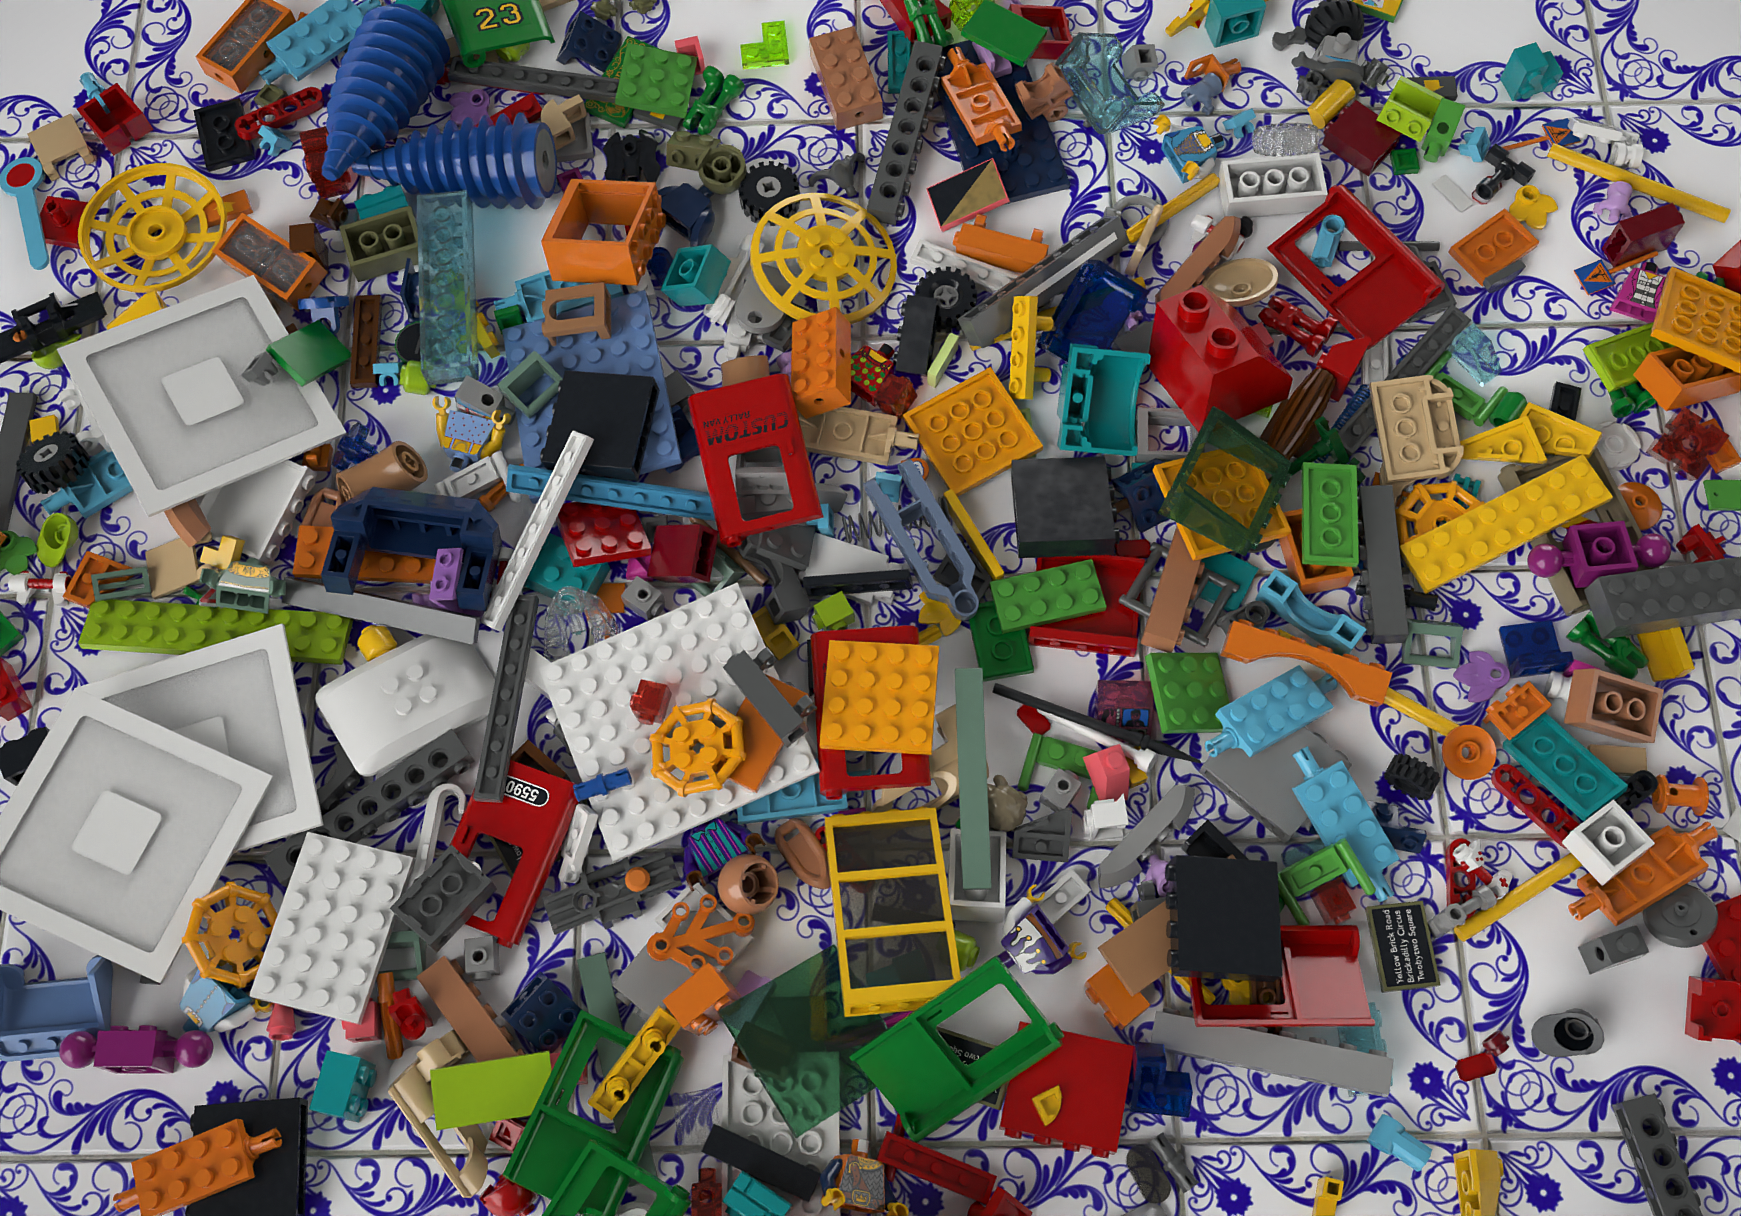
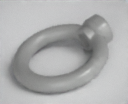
[1104,195,1168,246]

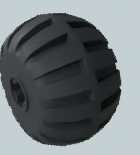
[1305,0,1364,51]

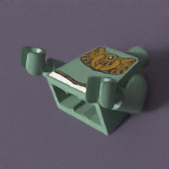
[199,558,286,614]

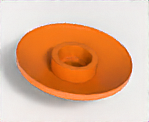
[1618,482,1662,531]
[1442,725,1496,780]

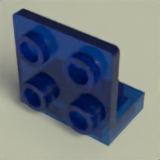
[1498,620,1574,678]

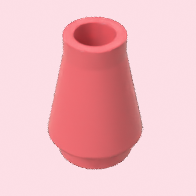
[266,1004,296,1041]

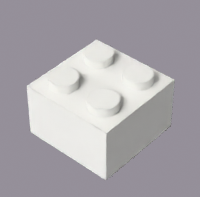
[1562,800,1655,886]

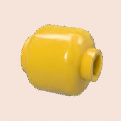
[357,625,398,662]

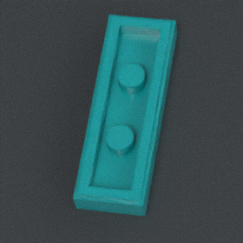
[887,31,911,94]

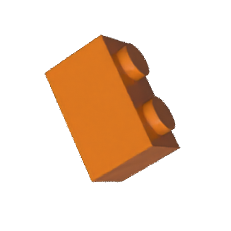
[1084,964,1150,1030]

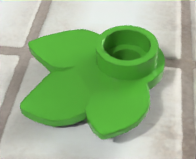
[0,531,37,575]

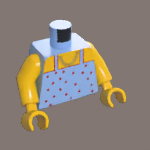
[432,396,511,473]

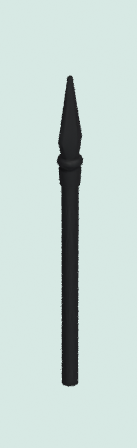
[992,683,1201,763]

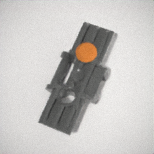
[542,848,682,935]

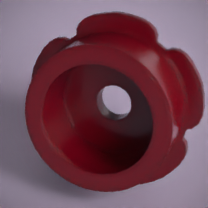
[1481,1030,1510,1057]

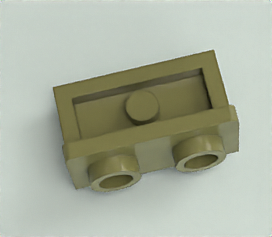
[666,131,721,171]

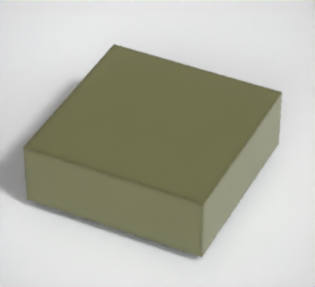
[253,84,288,107]

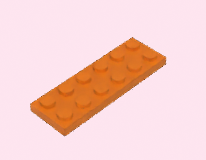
[292,525,436,584]

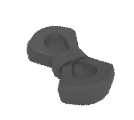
[1272,26,1307,51]

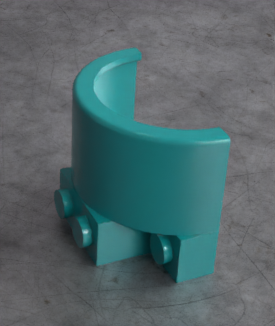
[1057,343,1151,456]

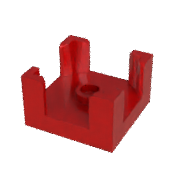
[1685,976,1741,1043]

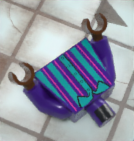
[684,818,766,891]

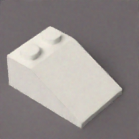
[947,829,1006,923]

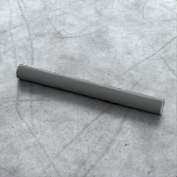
[1338,241,1440,251]

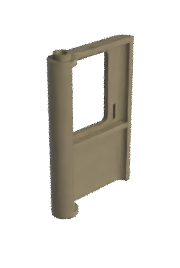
[1497,446,1660,616]

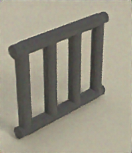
[1119,542,1240,647]

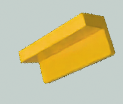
[1636,627,1695,682]

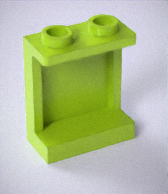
[1377,75,1444,142]

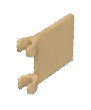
[27,113,96,181]
[145,531,218,599]

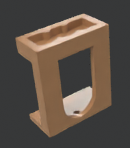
[542,282,611,346]

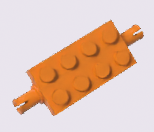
[941,47,1022,151]
[1568,822,1718,927]
[113,1119,282,1216]

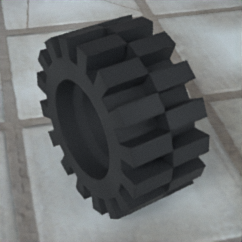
[1384,754,1440,800]

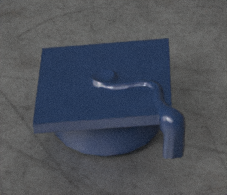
[400,258,430,324]

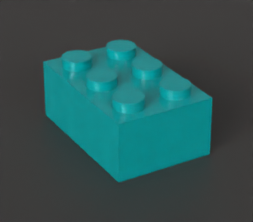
[523,533,610,613]

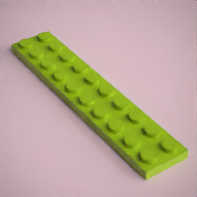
[78,600,354,665]

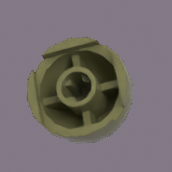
[697,144,747,195]

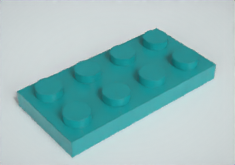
[1502,712,1628,822]

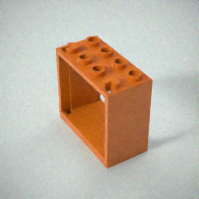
[541,179,666,286]

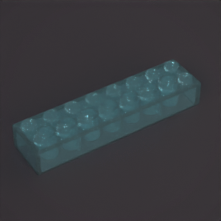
[417,190,479,385]

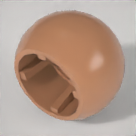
[717,854,779,915]

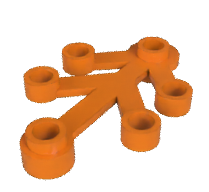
[647,894,755,974]

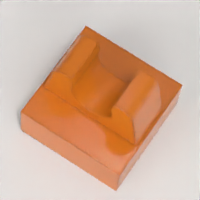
[302,444,333,472]

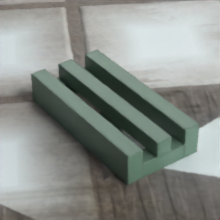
[91,566,151,602]

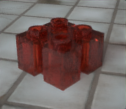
[299,126,352,199]
[1646,406,1730,481]

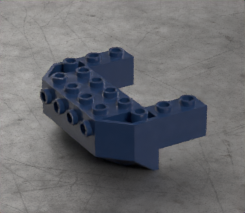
[321,487,502,611]

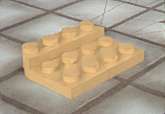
[1369,375,1464,484]

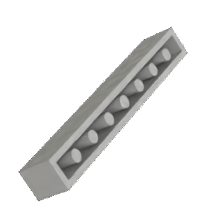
[1150,1008,1394,1097]

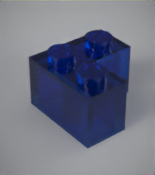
[1128,1041,1193,1118]

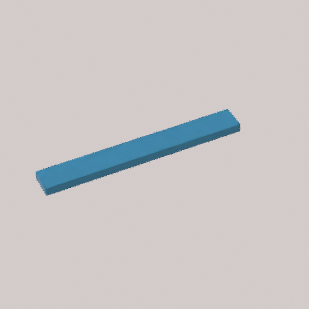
[506,464,715,521]

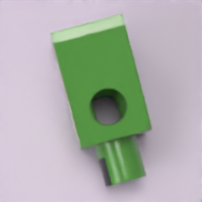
[1421,98,1466,163]

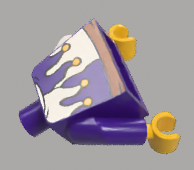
[997,884,1087,975]

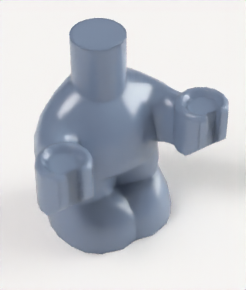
[1181,73,1222,116]

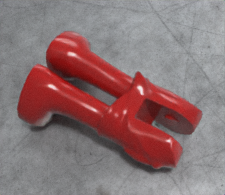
[1258,295,1339,358]

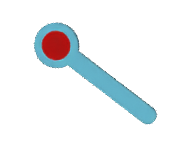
[0,157,50,270]

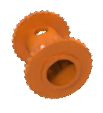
[1651,774,1709,816]

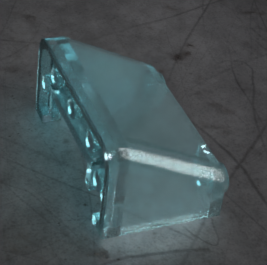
[1055,32,1165,134]

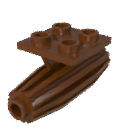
[1259,368,1336,465]

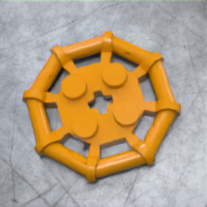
[1395,480,1485,546]
[649,698,747,797]
[182,881,278,989]

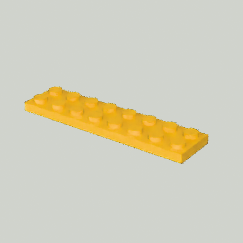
[1399,454,1613,594]

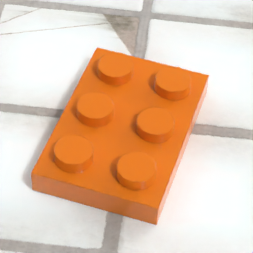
[1448,208,1539,286]

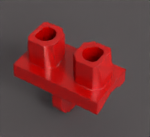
[1676,524,1726,563]
[388,988,434,1040]

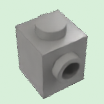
[1121,44,1159,82]
[621,576,665,621]
[1039,768,1082,812]
[464,936,500,981]

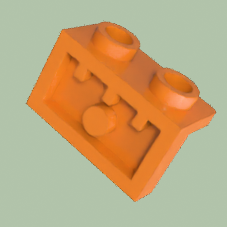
[1482,681,1552,741]

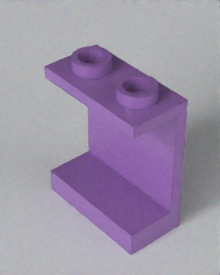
[429,548,490,620]

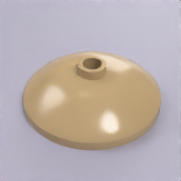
[1202,258,1279,307]

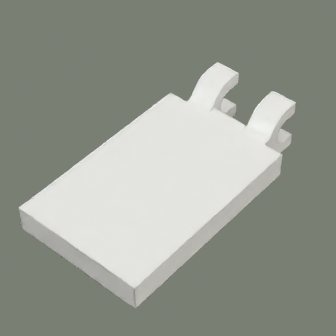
[798,532,903,606]

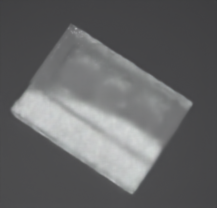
[672,1088,720,1156]

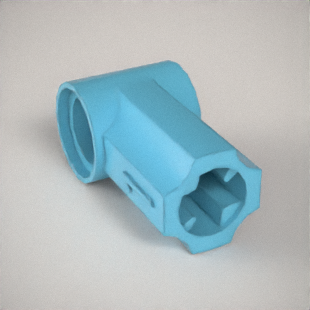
[1311,215,1345,268]
[1367,1114,1432,1172]

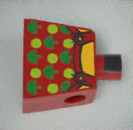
[851,343,895,407]

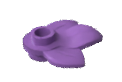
[448,89,490,126]
[1453,651,1510,703]

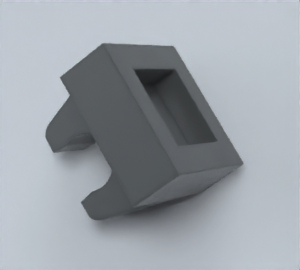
[241,352,278,386]

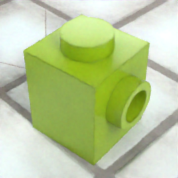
[812,591,855,631]

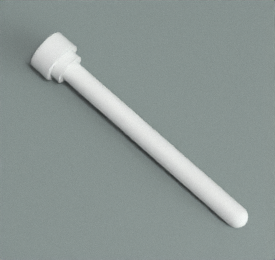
[1037,709,1158,773]

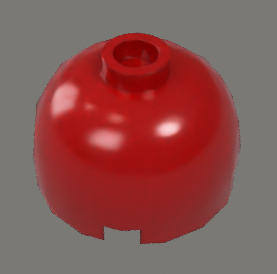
[479,1174,539,1216]

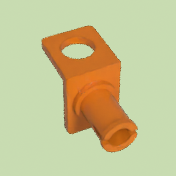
[1184,53,1241,92]

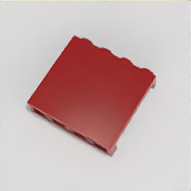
[1028,555,1145,657]
[999,1021,1135,1159]

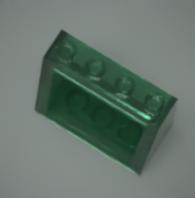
[1158,406,1292,556]

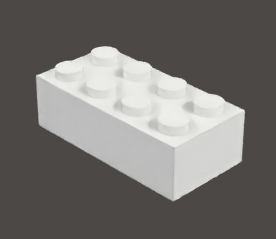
[1218,153,1328,218]

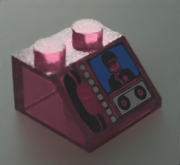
[1095,680,1153,742]

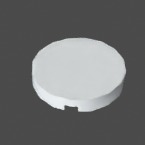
[1593,421,1641,471]

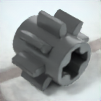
[1361,58,1390,88]
[1296,71,1328,102]

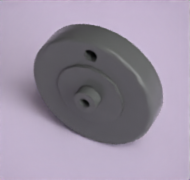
[1643,884,1718,948]

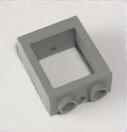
[1135,407,1205,463]
[735,446,791,495]

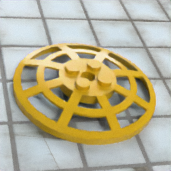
[78,163,227,293]
[750,193,897,324]

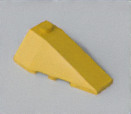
[1453,1149,1504,1216]

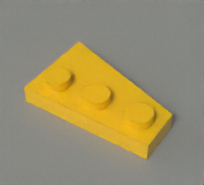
[1519,402,1602,458]

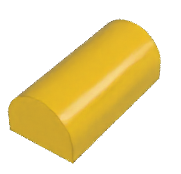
[1307,79,1355,129]

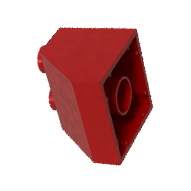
[1147,285,1293,435]

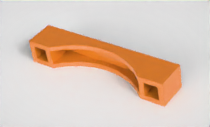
[1220,619,1392,707]

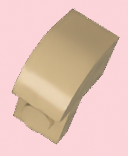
[541,94,587,150]

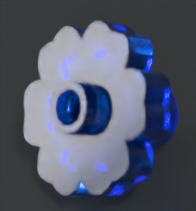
[331,422,378,471]

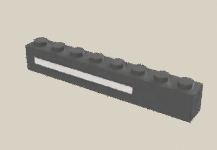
[957,216,1130,348]

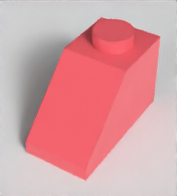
[1083,744,1130,802]

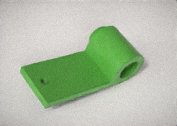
[1703,480,1741,511]

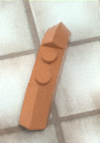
[1155,216,1241,304]
[164,499,211,548]

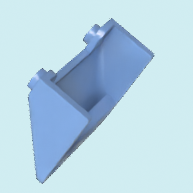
[0,955,113,1062]

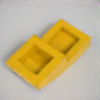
[752,606,800,661]

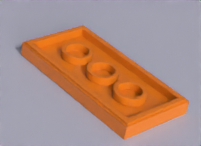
[715,674,809,793]

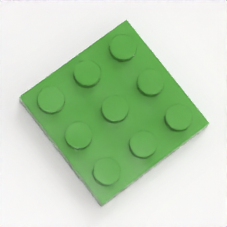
[615,43,698,118]
[1145,653,1230,734]

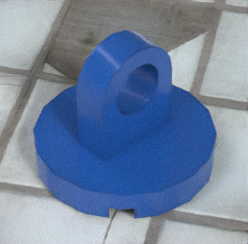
[298,295,350,336]

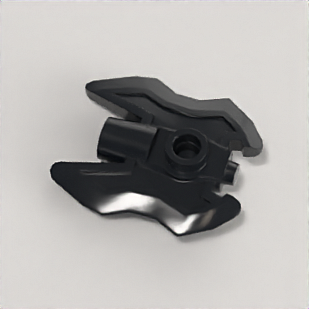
[603,129,661,182]

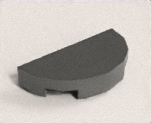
[1483,260,1526,293]

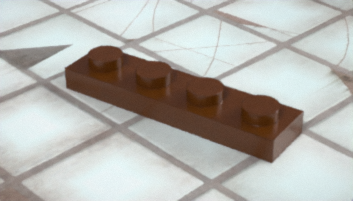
[350,295,383,388]

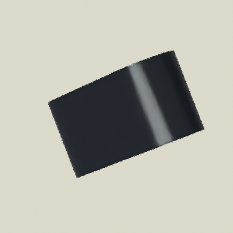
[1614,770,1657,813]

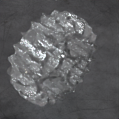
[1252,122,1319,157]

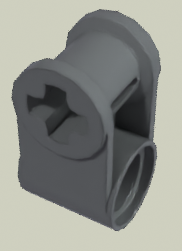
[1215,601,1269,635]

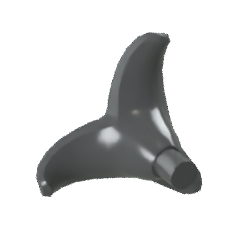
[808,152,865,198]

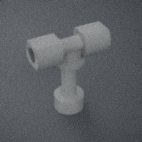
[1428,885,1497,938]

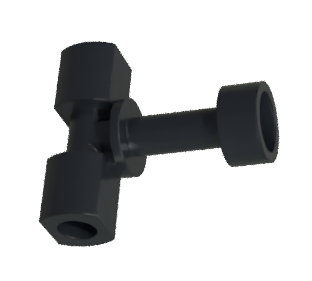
[1476,144,1536,200]

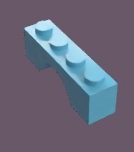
[1255,568,1366,656]

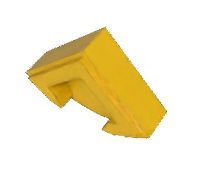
[1032,1085,1062,1126]

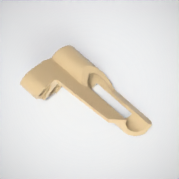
[870,704,989,842]
[388,1029,488,1198]

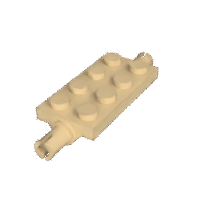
[797,407,920,466]

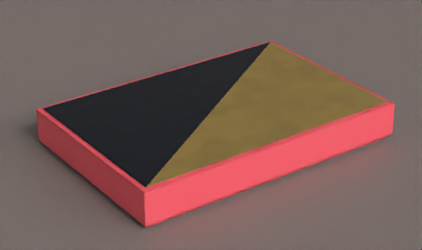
[926,158,1010,232]

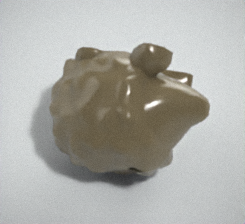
[987,774,1028,832]

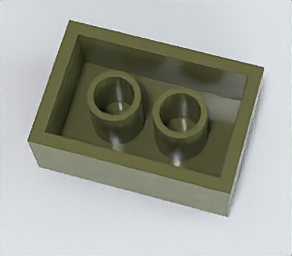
[339,205,429,282]

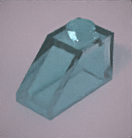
[1448,323,1502,387]

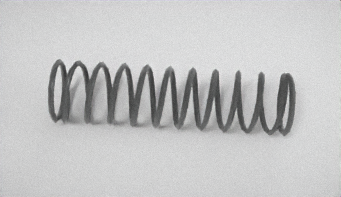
[842,496,950,543]

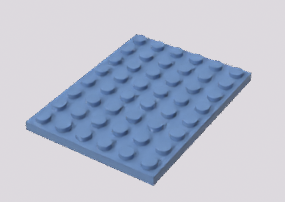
[502,290,682,504]

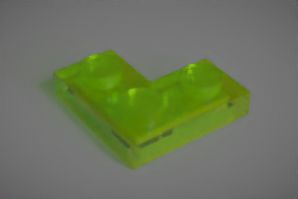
[740,20,789,70]

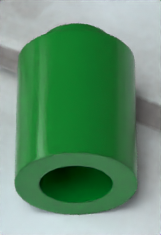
[1489,392,1528,427]

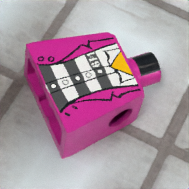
[1609,262,1666,323]

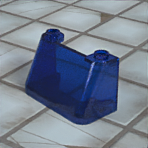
[1037,259,1150,366]

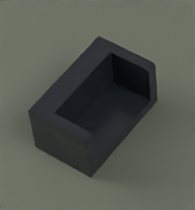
[1181,820,1249,860]

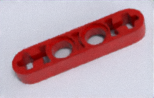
[235,87,324,140]
[1491,764,1580,849]

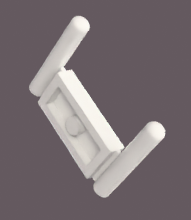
[434,451,522,503]

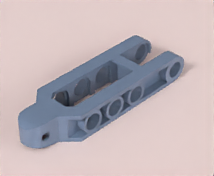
[863,459,979,621]

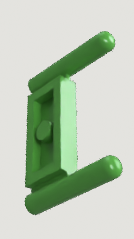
[1424,350,1508,427]
[1018,733,1099,809]
[1278,838,1376,925]

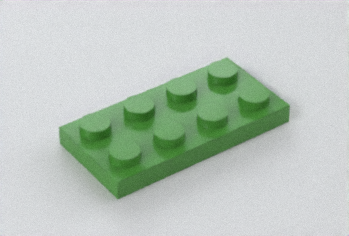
[1301,462,1359,567]
[989,559,1106,634]

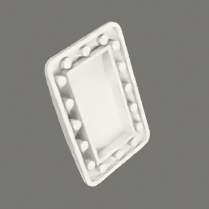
[315,634,495,777]

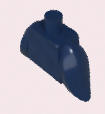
[657,183,715,247]

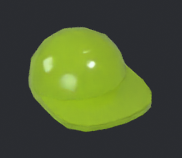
[31,334,82,370]
[36,513,79,568]

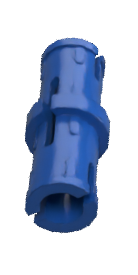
[573,767,632,802]

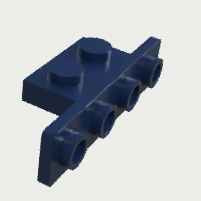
[1309,800,1427,854]

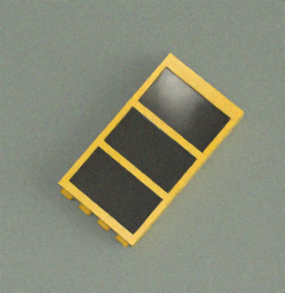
[825,806,961,1017]

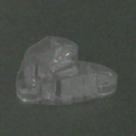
[544,586,621,663]

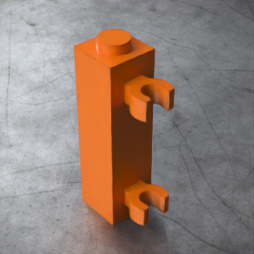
[953,213,1049,274]

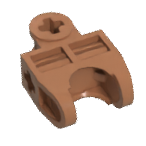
[1015,62,1074,122]

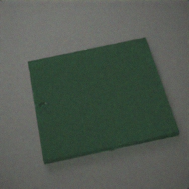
[718,944,889,1139]

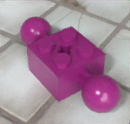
[1527,521,1671,588]
[59,1025,214,1074]

